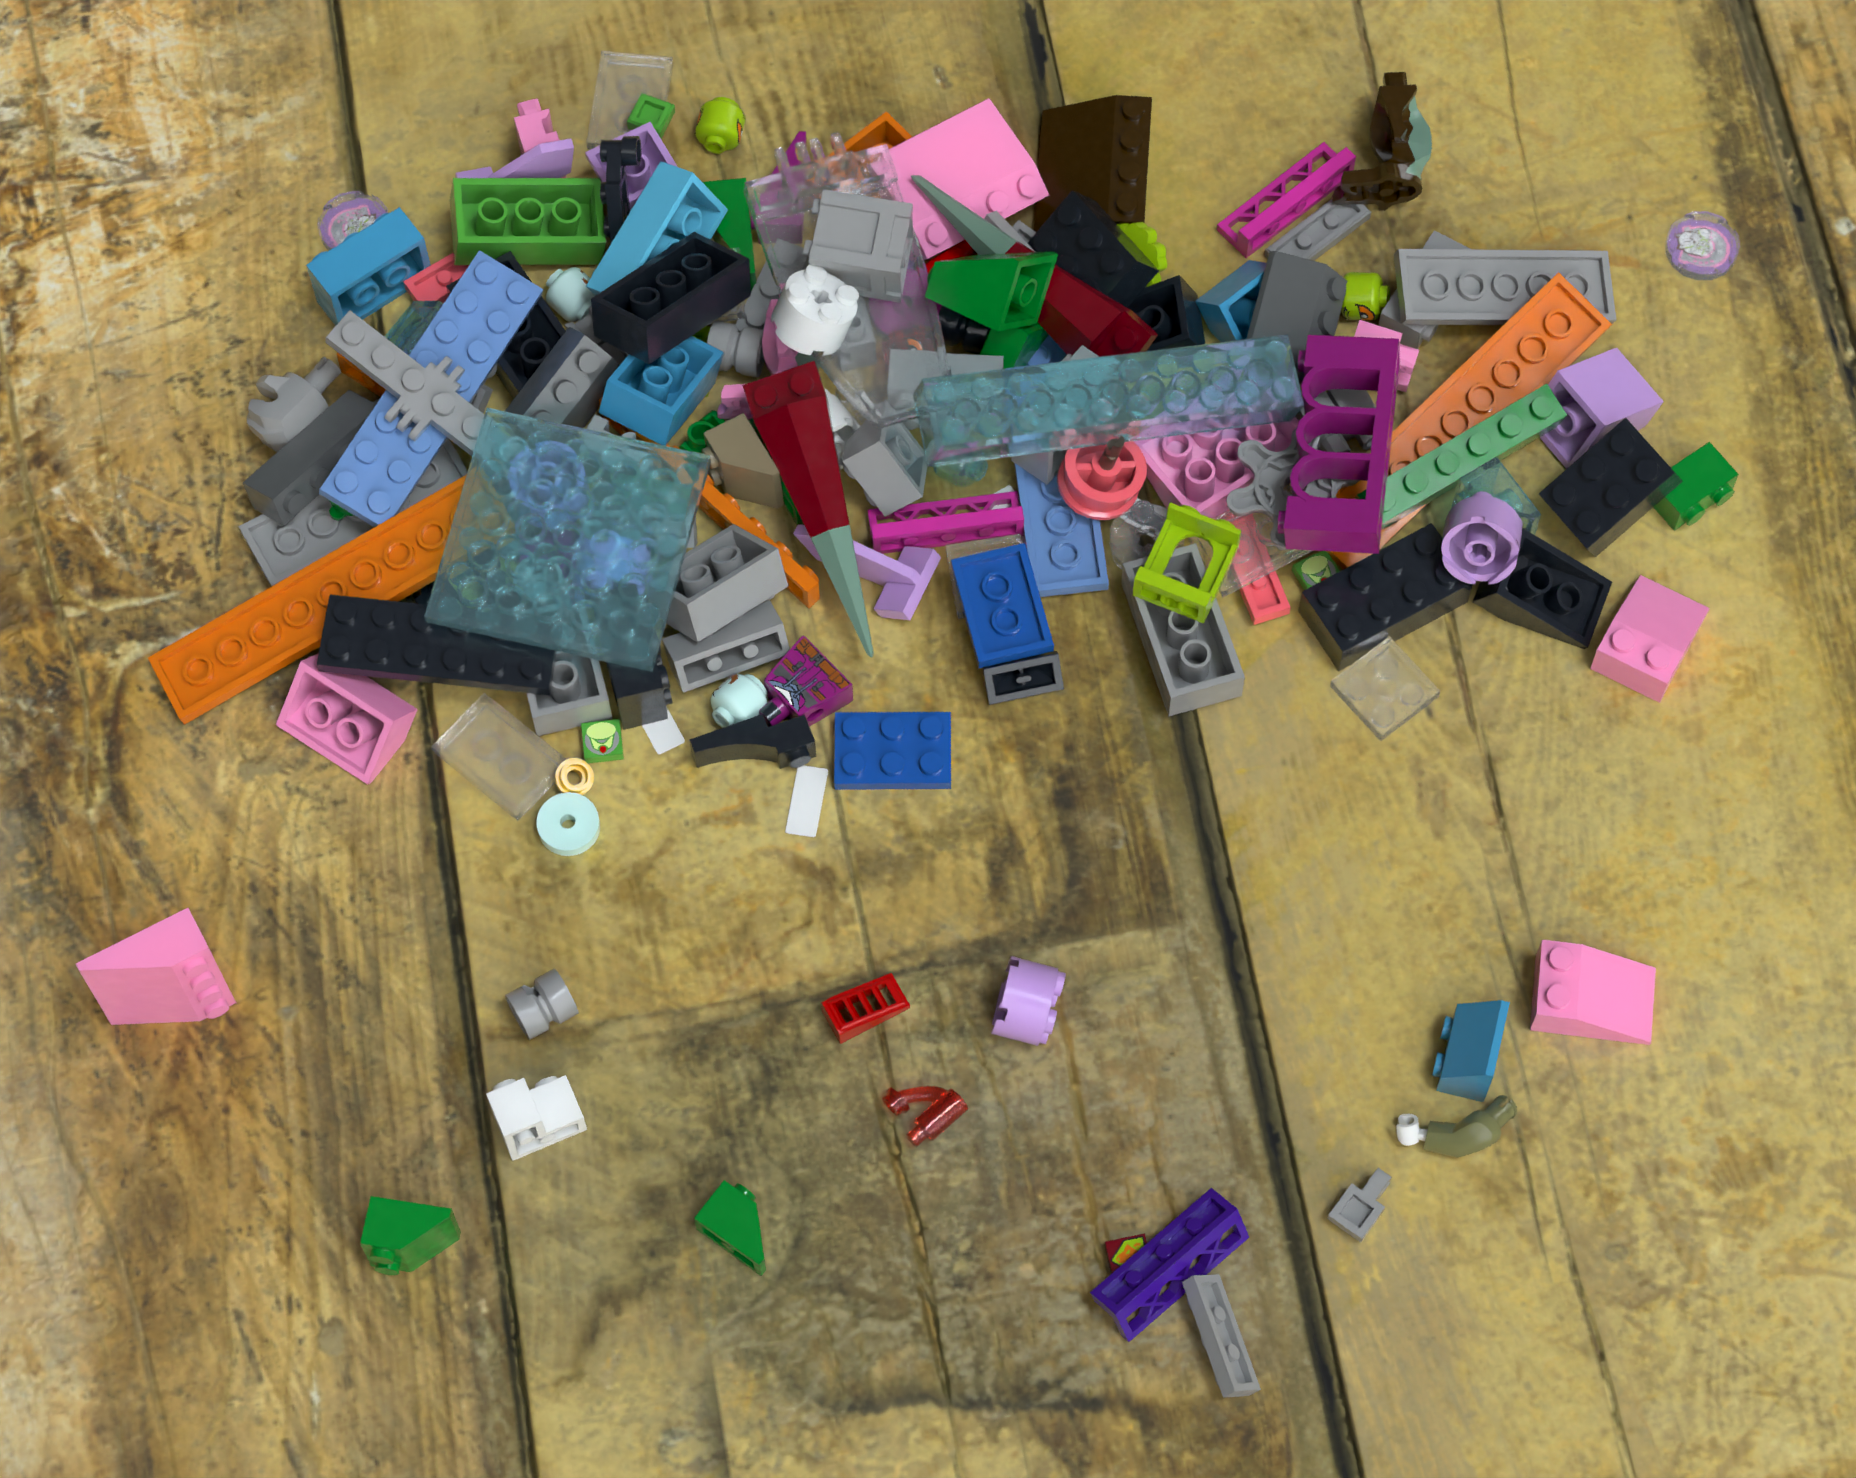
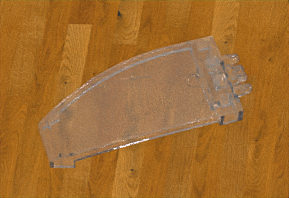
[743,132,952,429]

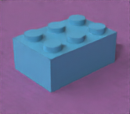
[306,207,431,326]
[599,336,724,447]

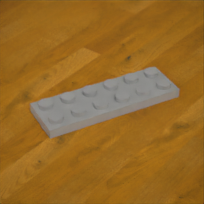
[1393,249,1616,325]
[238,438,469,587]

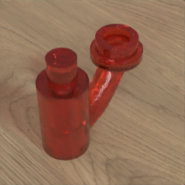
[882,1086,968,1147]

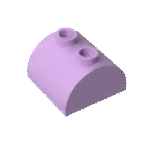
[585,122,678,210]

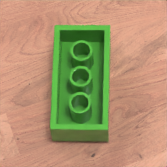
[449,178,606,265]

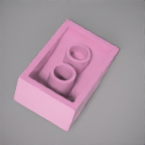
[1590,575,1710,703]
[1530,940,1656,1045]

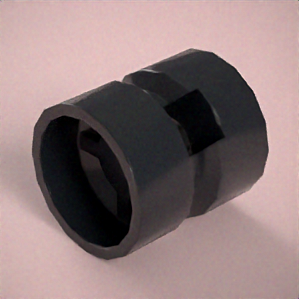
[934,305,991,355]

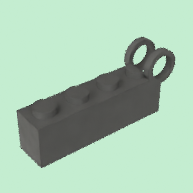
[243,390,380,526]

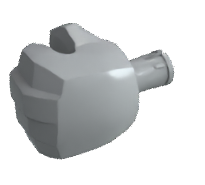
[247,357,341,452]

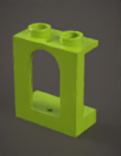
[1133,502,1242,624]

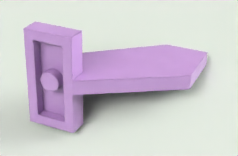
[455,139,574,178]
[793,524,941,620]

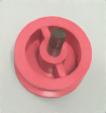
[1057,428,1147,520]

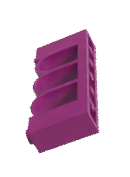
[1278,335,1400,554]

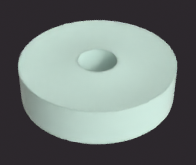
[536,792,600,856]

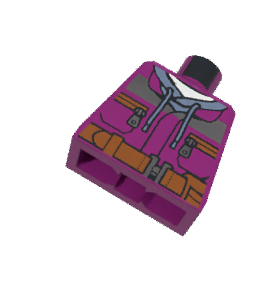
[759,635,853,727]

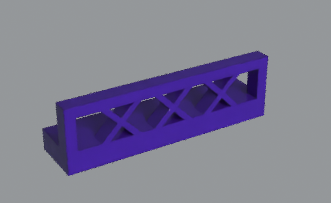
[1090,1188,1249,1342]

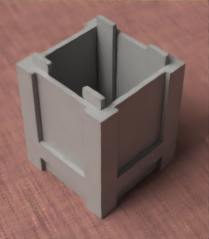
[803,189,914,303]

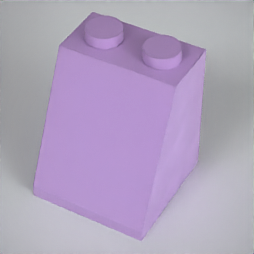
[1540,348,1664,469]

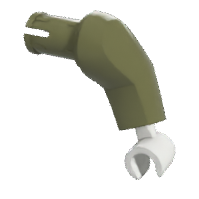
[1396,1095,1517,1158]

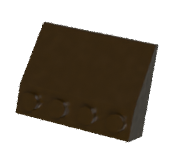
[1034,95,1152,232]

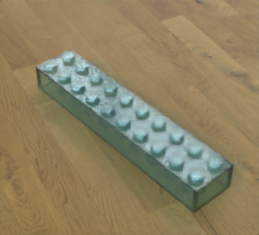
[913,334,1304,467]

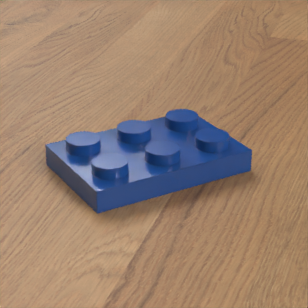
[951,543,1054,668]
[834,712,951,790]

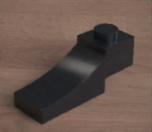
[689,714,816,769]

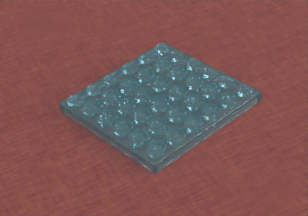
[424,408,711,672]

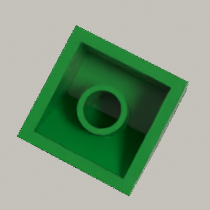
[360,1196,461,1275]

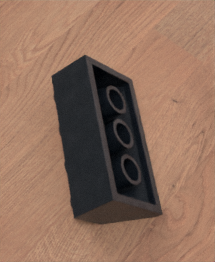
[446,251,566,399]

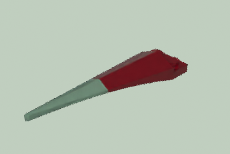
[911,175,1158,391]
[742,361,874,658]

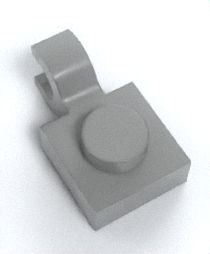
[1327,1168,1392,1243]

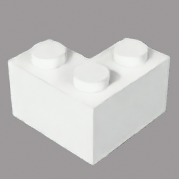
[486,1075,587,1161]

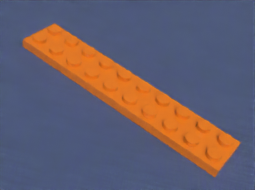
[1326,272,1612,570]
[148,466,519,725]

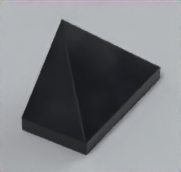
[982,651,1064,705]

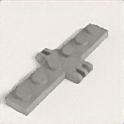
[325,310,530,483]

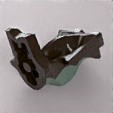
[1332,72,1432,211]

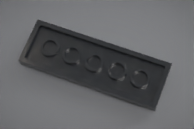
[317,595,561,695]

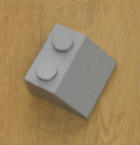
[842,402,929,517]

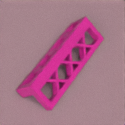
[1217,142,1356,259]
[868,491,1024,554]

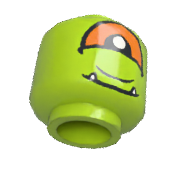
[695,97,746,154]
[1341,272,1390,320]

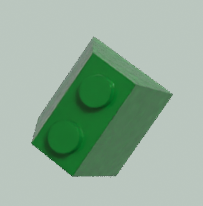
[925,251,1058,332]

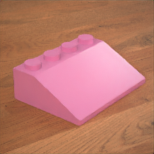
[865,98,1049,262]
[1126,360,1299,539]
[76,908,236,1025]

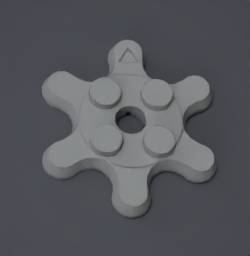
[1226,427,1360,550]

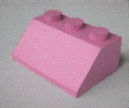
[276,653,418,785]

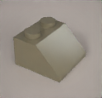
[702,413,784,509]

